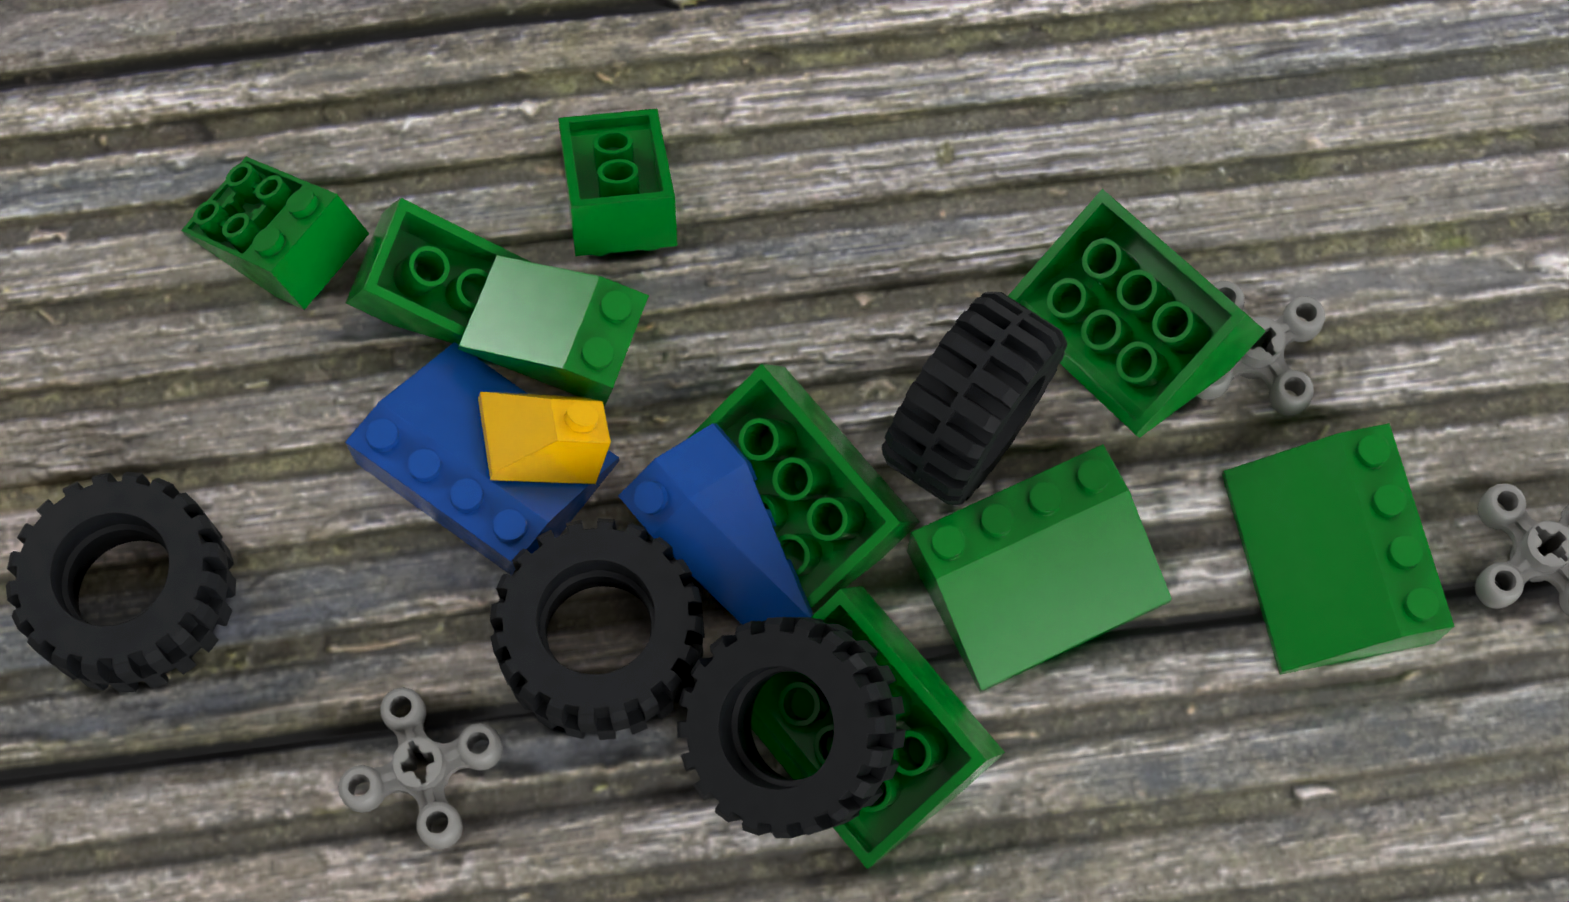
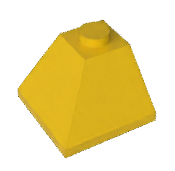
[478,392,611,484]

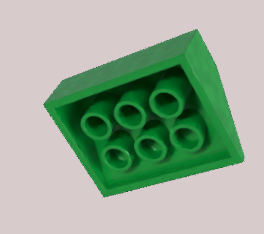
[1008,189,1266,438]
[687,363,920,613]
[1222,423,1455,675]
[907,444,1172,692]
[751,586,1005,869]

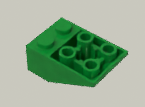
[181,156,370,310]

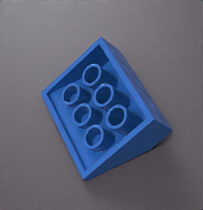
[345,342,620,576]

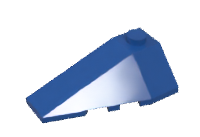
[618,423,814,625]

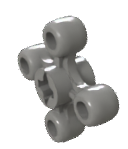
[1197,281,1325,416]
[1475,483,1569,616]
[338,687,503,850]

